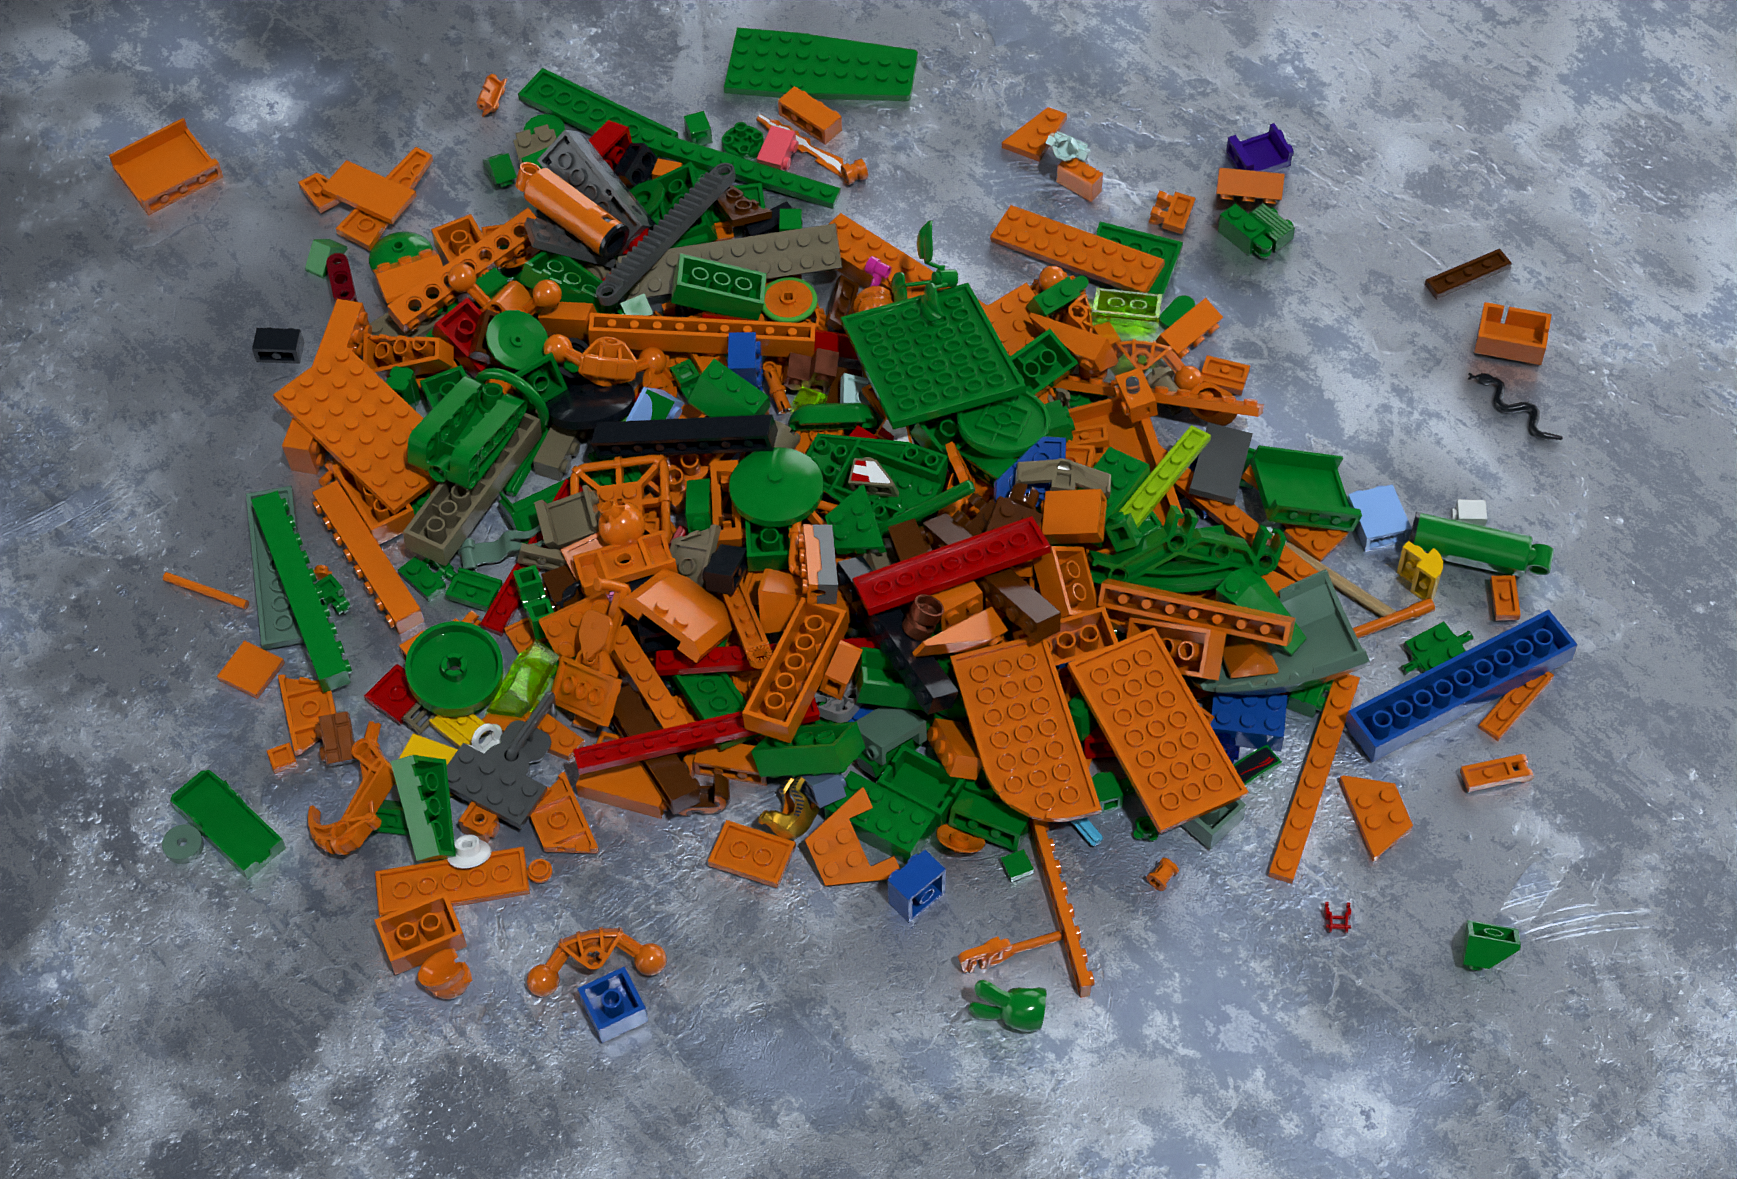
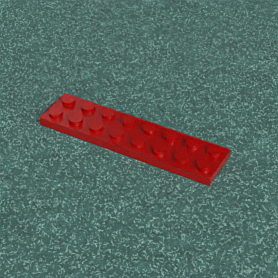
[852,516,1051,616]

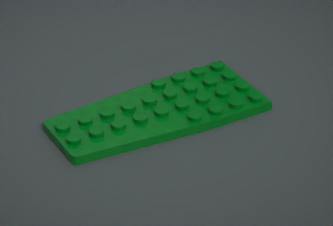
[724,27,918,101]

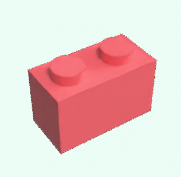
[757,125,799,171]

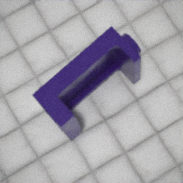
[1226,123,1294,172]

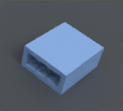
[1348,484,1412,552]

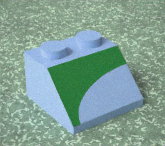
[626,387,684,421]

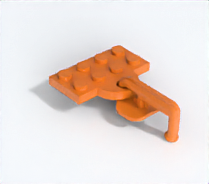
[551,577,631,727]

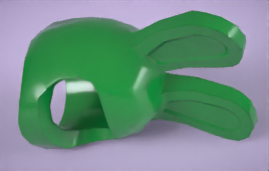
[968,980,1047,1032]

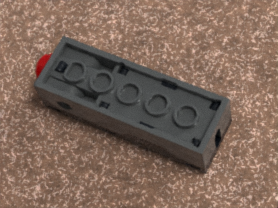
[537,130,657,256]

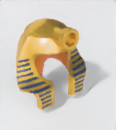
[758,777,820,840]

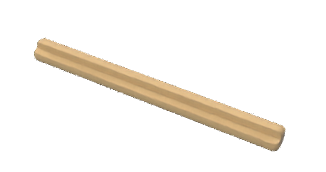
[1285,542,1398,626]

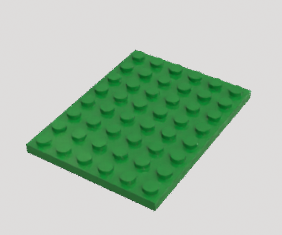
[841,283,1026,430]

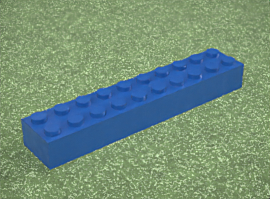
[1345,609,1578,762]

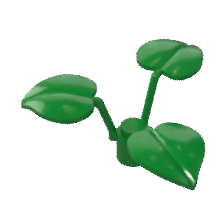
[891,220,958,321]

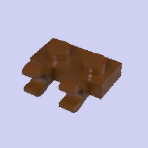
[952,493,996,536]

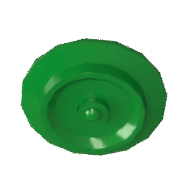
[486,310,548,370]

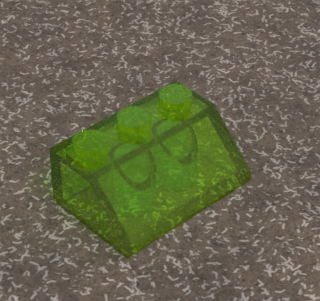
[1092,288,1162,329]
[487,639,559,717]

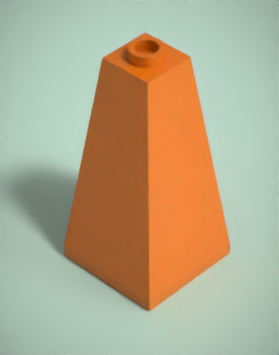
[758,569,856,633]

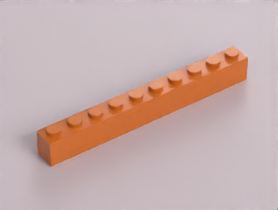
[588,313,815,357]

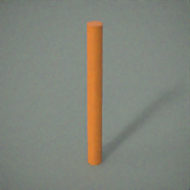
[163,572,249,609]

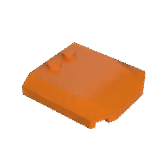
[619,568,736,663]

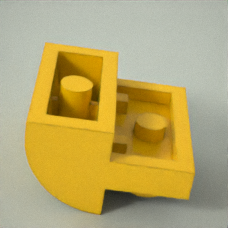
[1397,541,1443,600]

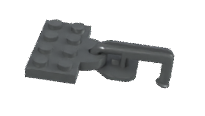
[524,209,616,268]
[447,691,557,829]

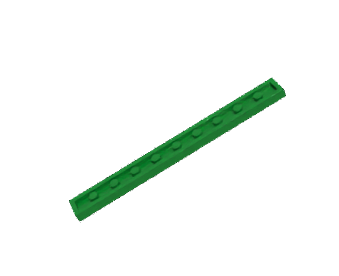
[635,128,841,209]

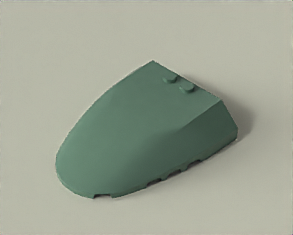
[1188,569,1370,695]

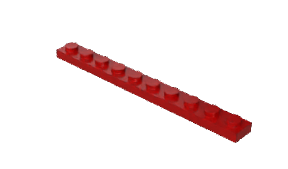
[656,637,881,676]
[573,697,820,775]

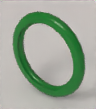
[475,368,549,431]

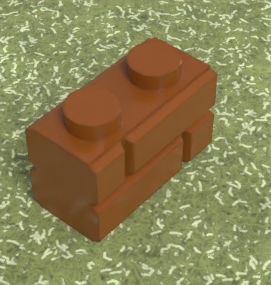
[315,711,358,767]

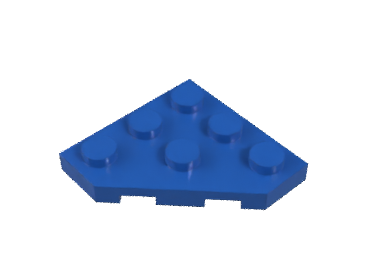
[994,437,1066,508]

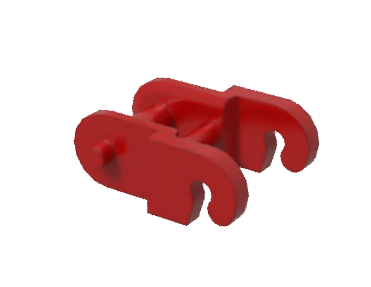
[1324,902,1351,933]

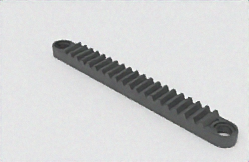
[596,163,736,306]

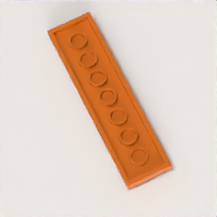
[990,205,1165,297]

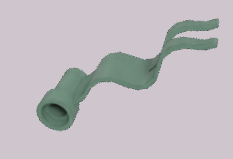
[458,525,545,572]

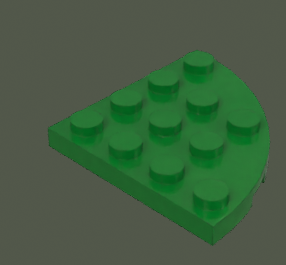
[1097,221,1183,312]

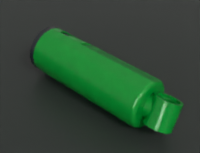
[1409,511,1554,577]

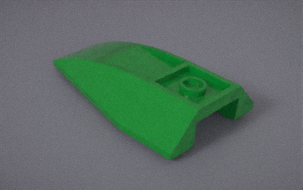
[805,433,949,527]

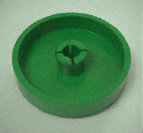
[405,621,504,717]

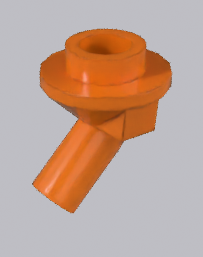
[319,458,339,486]

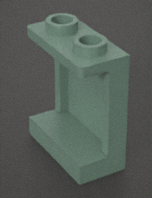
[855,706,927,766]

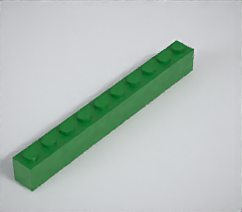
[251,490,352,693]

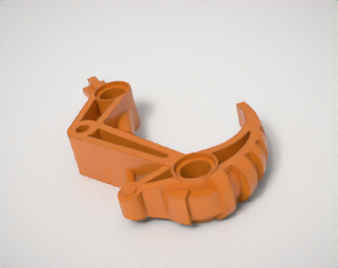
[308,721,396,855]

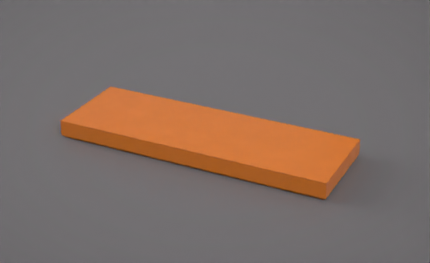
[375,846,530,917]

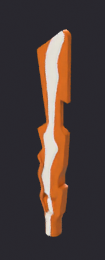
[756,114,844,178]

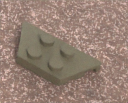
[670,524,721,590]

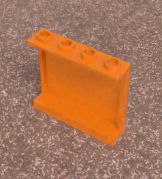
[109,118,223,216]

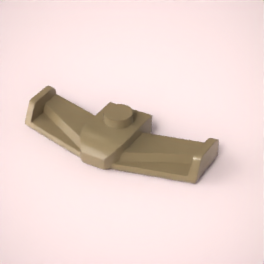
[1015,458,1111,499]

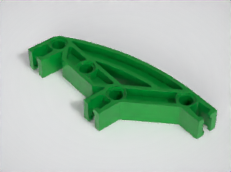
[1087,505,1287,593]

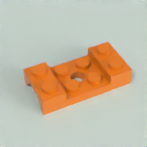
[573,530,678,598]

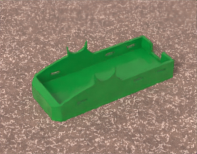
[170,770,286,880]

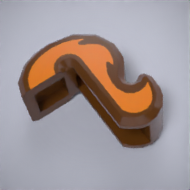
[677,773,730,816]

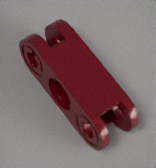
[326,253,358,303]

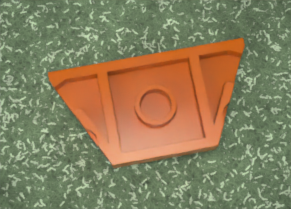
[278,674,337,756]
[530,772,599,854]
[1339,775,1413,862]

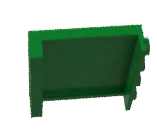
[1250,445,1362,532]

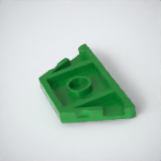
[825,484,887,554]

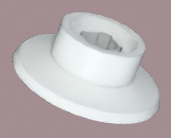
[447,835,491,868]

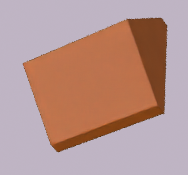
[1222,635,1278,678]

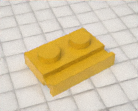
[429,713,487,749]

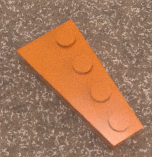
[363,333,454,382]

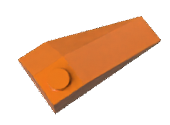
[1029,312,1119,372]
[912,607,1008,657]

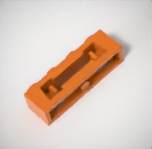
[710,460,746,550]

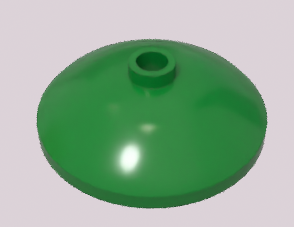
[369,232,433,272]

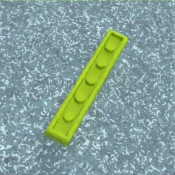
[1119,425,1211,528]

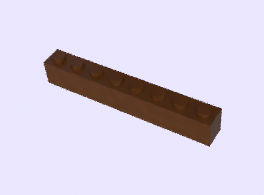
[923,513,1061,642]

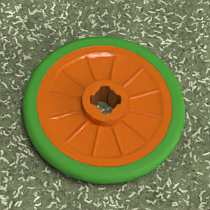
[762,277,818,323]

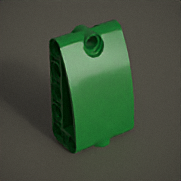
[408,376,527,490]

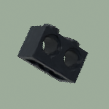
[613,143,658,190]

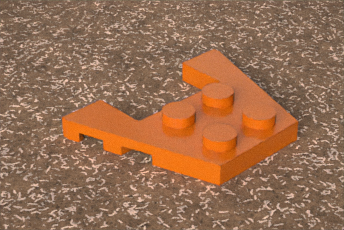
[805,787,900,886]

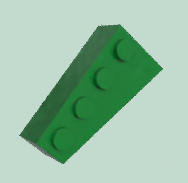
[519,250,618,314]
[391,755,456,862]

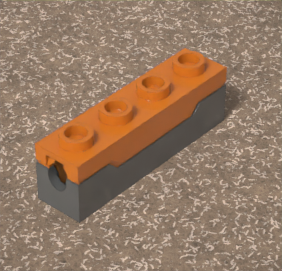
[798,524,838,604]

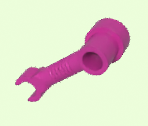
[865,256,892,287]

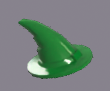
[629,180,665,225]

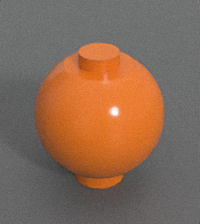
[598,499,645,546]

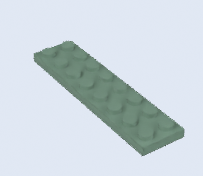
[246,485,304,650]

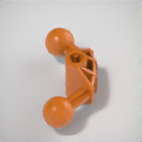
[448,264,562,316]
[1038,266,1094,377]
[543,334,667,386]
[1079,339,1203,391]
[527,927,667,997]

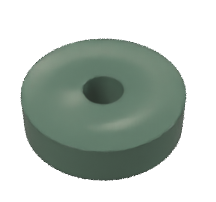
[162,824,204,864]

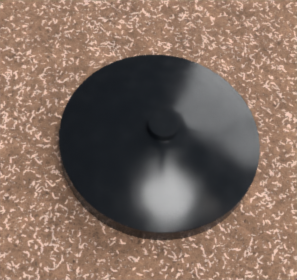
[545,379,636,430]

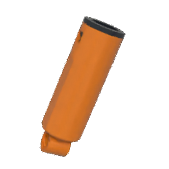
[515,162,629,260]

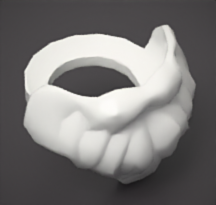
[467,723,502,753]

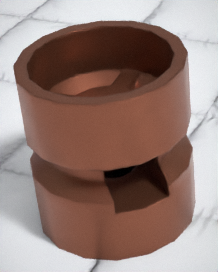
[902,594,944,641]

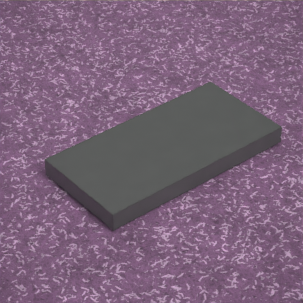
[1189,422,1253,505]

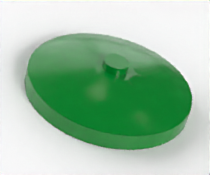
[729,447,824,527]

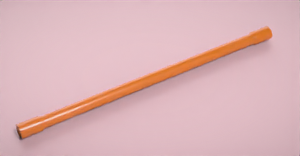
[1190,598,1435,700]

